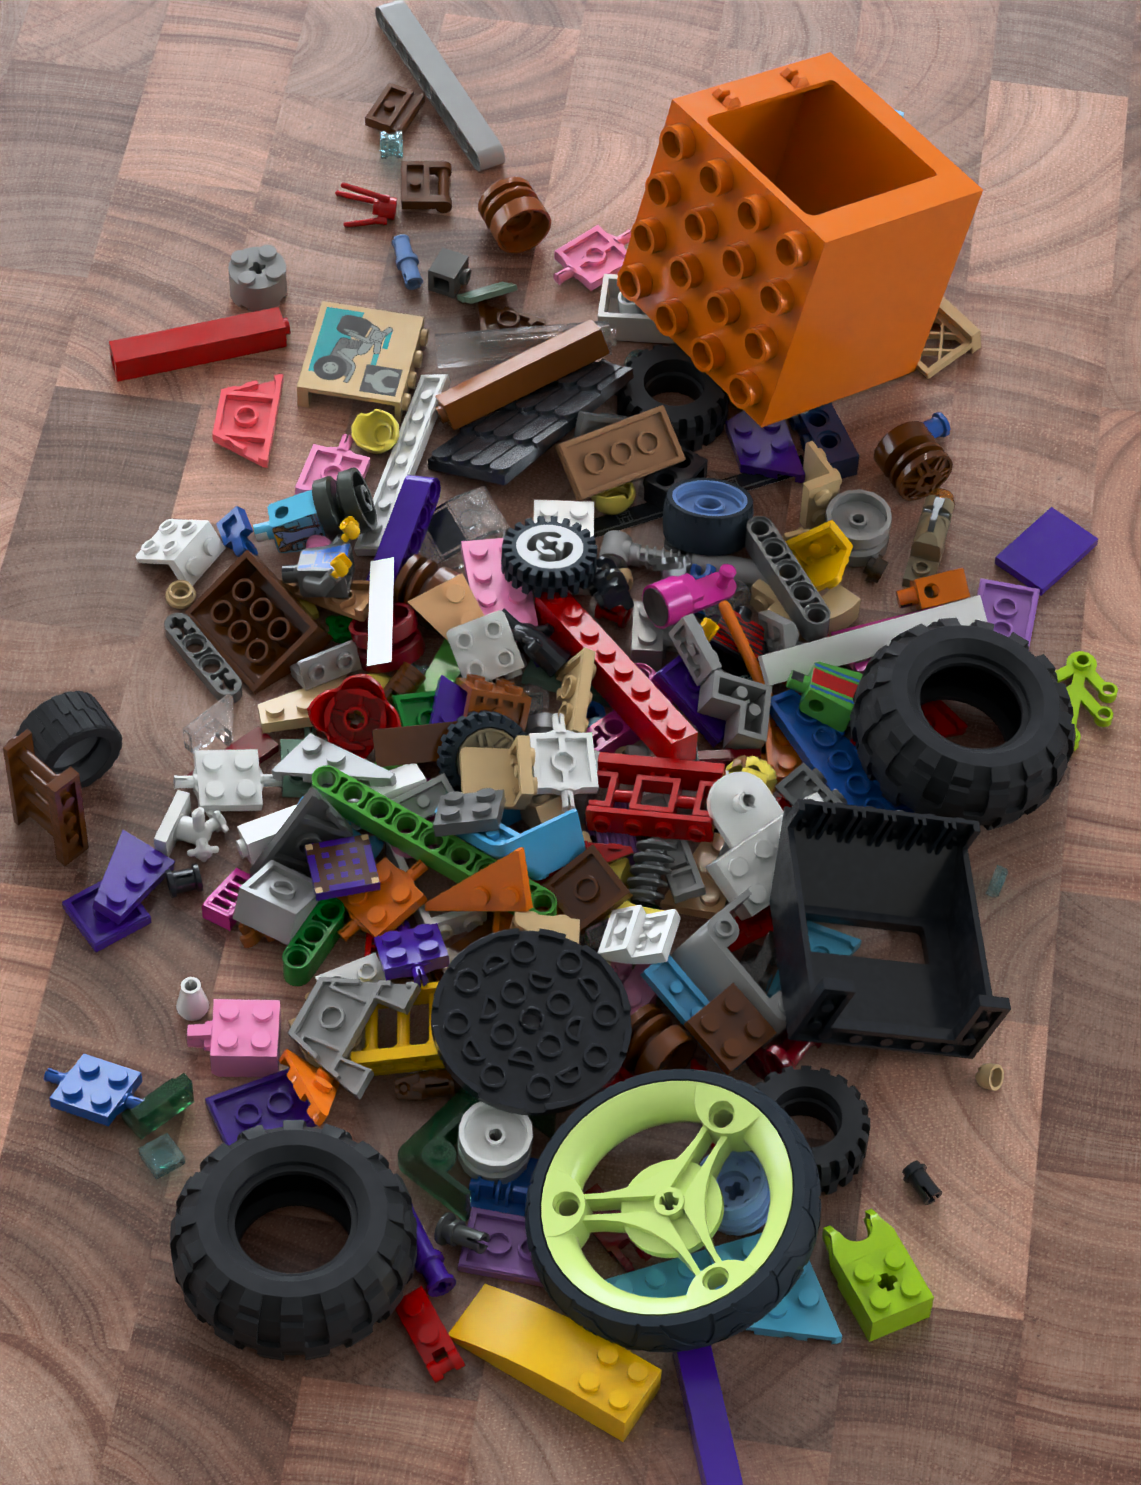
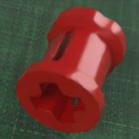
[594,604,633,628]

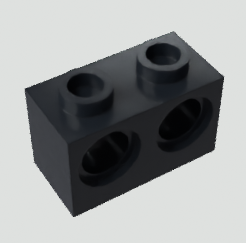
[643,446,708,510]

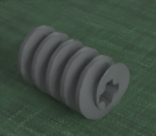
[626,838,678,910]

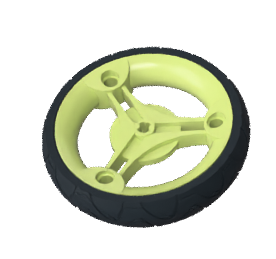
[525,1069,821,1352]

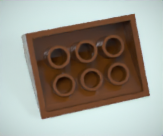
[183,550,333,694]

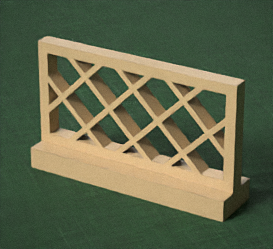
[916,296,981,379]

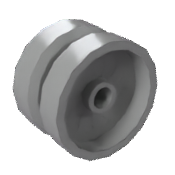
[825,489,892,567]

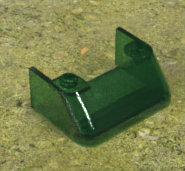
[397,1088,556,1222]

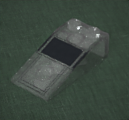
[419,486,510,570]

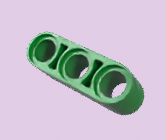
[282,898,345,986]

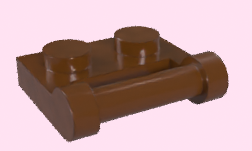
[401,161,452,213]

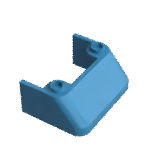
[435,807,586,880]

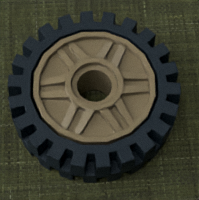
[437,710,527,792]

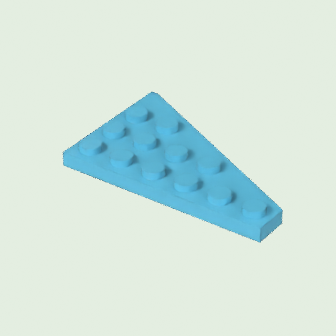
[605,1233,842,1344]

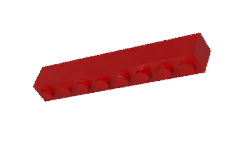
[534,592,698,761]

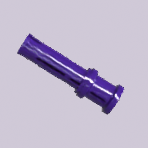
[412,1204,456,1297]

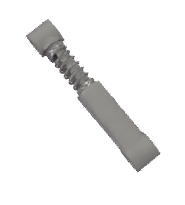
[598,530,769,590]

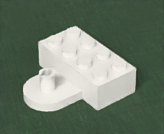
[705,772,824,921]

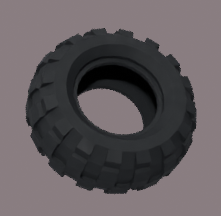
[850,618,1076,831]
[170,1120,417,1361]

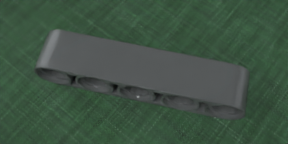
[745,516,831,642]

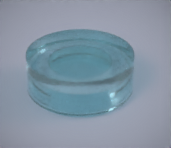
[985,865,1008,898]

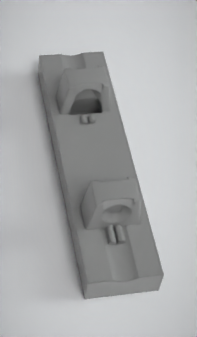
[641,793,706,904]

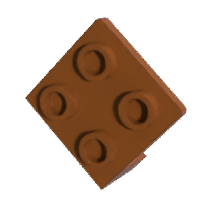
[456,674,532,732]

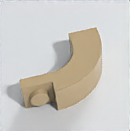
[750,579,861,640]

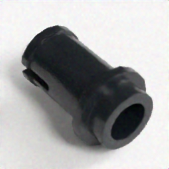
[902,1160,943,1205]

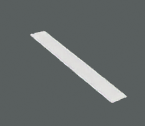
[367,557,394,666]

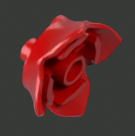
[307,673,402,759]

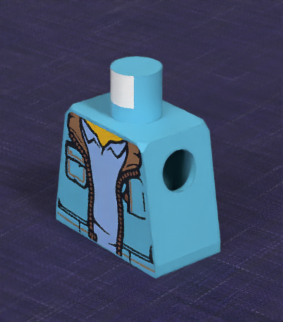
[253,490,326,553]

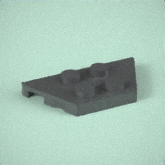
[250,787,353,878]

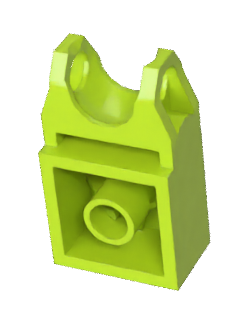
[822,1208,934,1342]

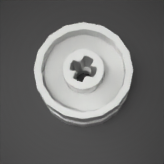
[457,1101,533,1185]

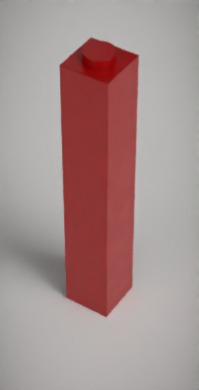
[109,307,291,382]

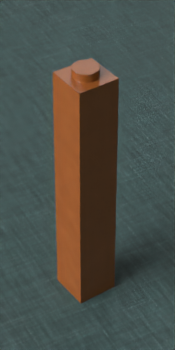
[435,319,610,430]

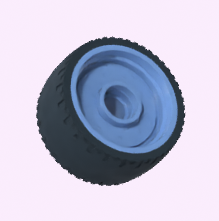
[663,478,754,556]

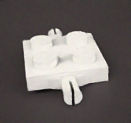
[529,713,599,812]
[173,749,282,812]

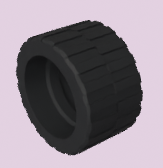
[16,691,123,789]

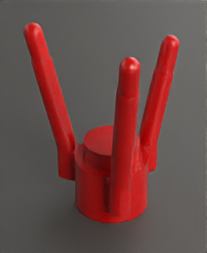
[335,182,397,227]

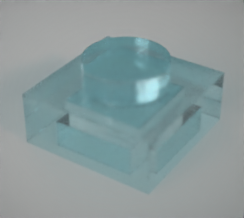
[138,1132,186,1180]

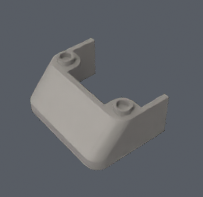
[671,889,788,1048]

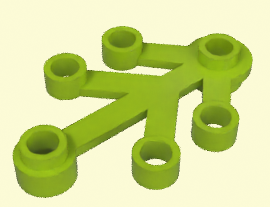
[1055,651,1118,751]

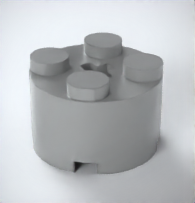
[228,245,287,312]

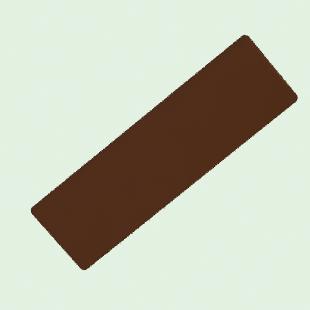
[372,721,458,767]

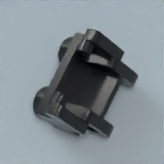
[587,555,634,610]

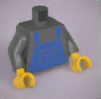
[281,516,360,598]

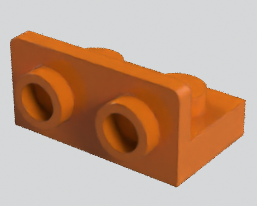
[761,717,802,785]

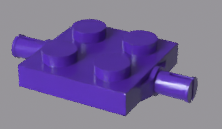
[374,920,450,987]

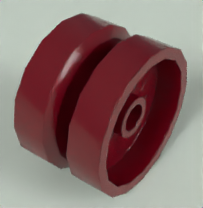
[348,603,426,673]

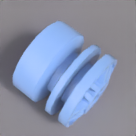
[700,1151,770,1236]

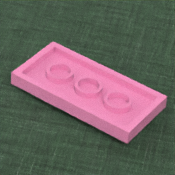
[461,538,538,642]

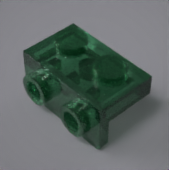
[122,1073,194,1140]

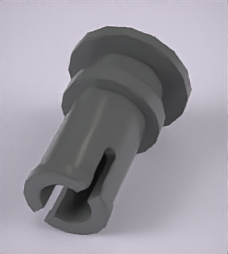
[434,1212,490,1254]

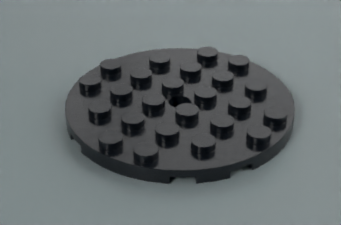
[431,928,632,1116]

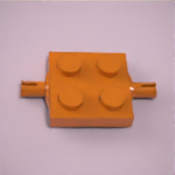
[337,857,428,942]

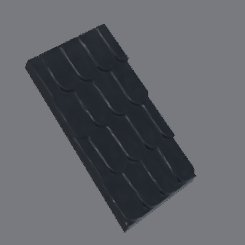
[428,361,634,485]

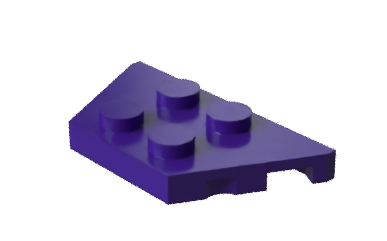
[725,410,805,483]

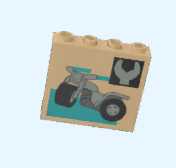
[297,301,429,422]

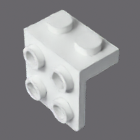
[136,519,226,586]
[446,610,527,683]

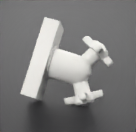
[154,790,229,862]

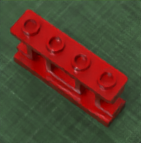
[585,752,726,843]

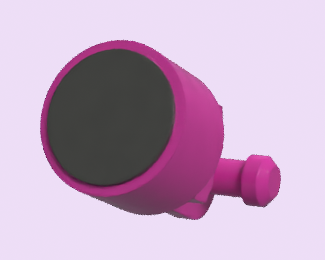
[642,564,736,629]

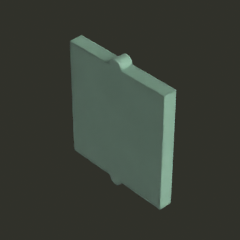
[456,281,518,304]

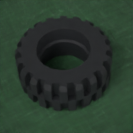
[617,343,729,452]
[750,1065,870,1195]

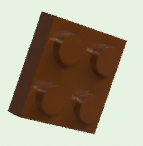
[542,845,633,936]
[684,983,777,1075]

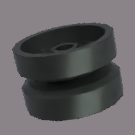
[312,467,377,541]

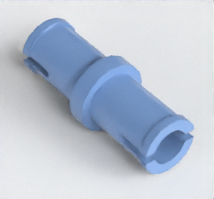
[391,234,423,290]

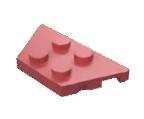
[212,374,284,468]

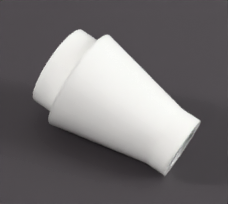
[176,977,209,1021]

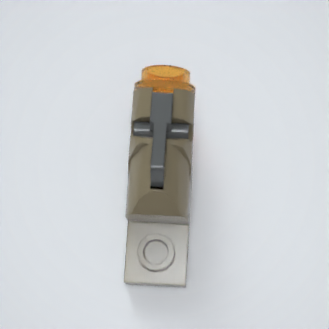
[902,488,955,593]

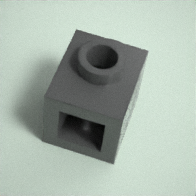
[428,247,471,299]

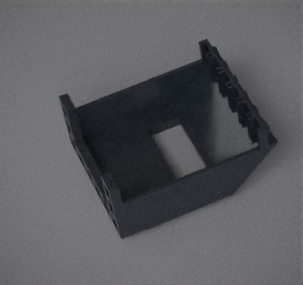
[769,799,1011,1059]

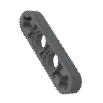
[164,613,242,704]

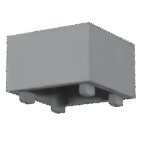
[233,860,319,945]

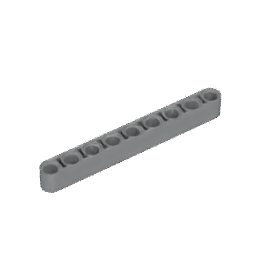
[375,0,505,172]

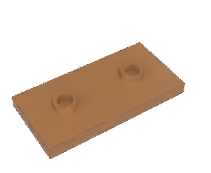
[555,405,686,501]

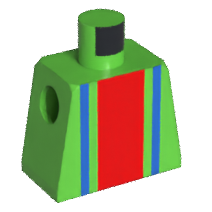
[786,662,863,732]

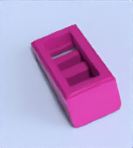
[202,868,251,931]

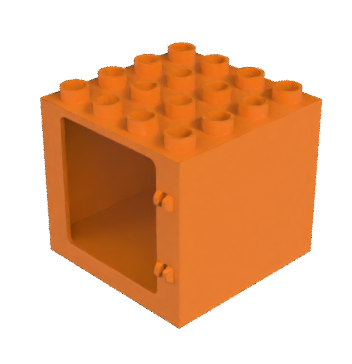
[617,52,983,427]

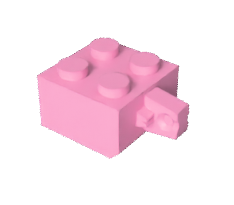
[187,999,281,1077]

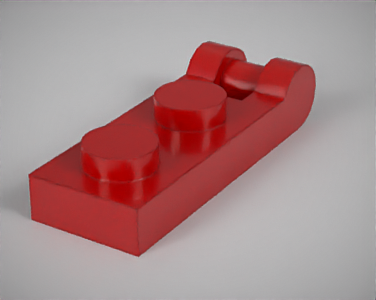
[395,1286,466,1383]

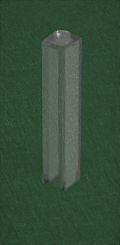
[435,320,617,369]

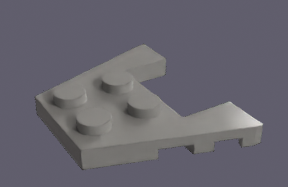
[288,977,421,1100]

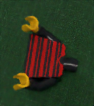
[699,606,769,679]

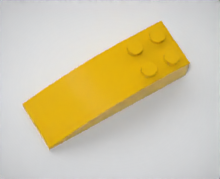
[449,1284,662,1442]

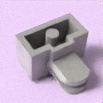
[631,601,678,672]

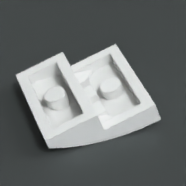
[598,905,681,964]

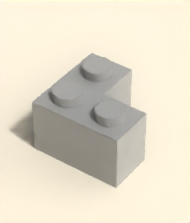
[697,670,772,749]

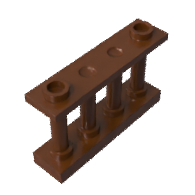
[3,729,89,867]

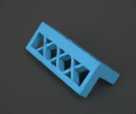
[641,955,748,1075]

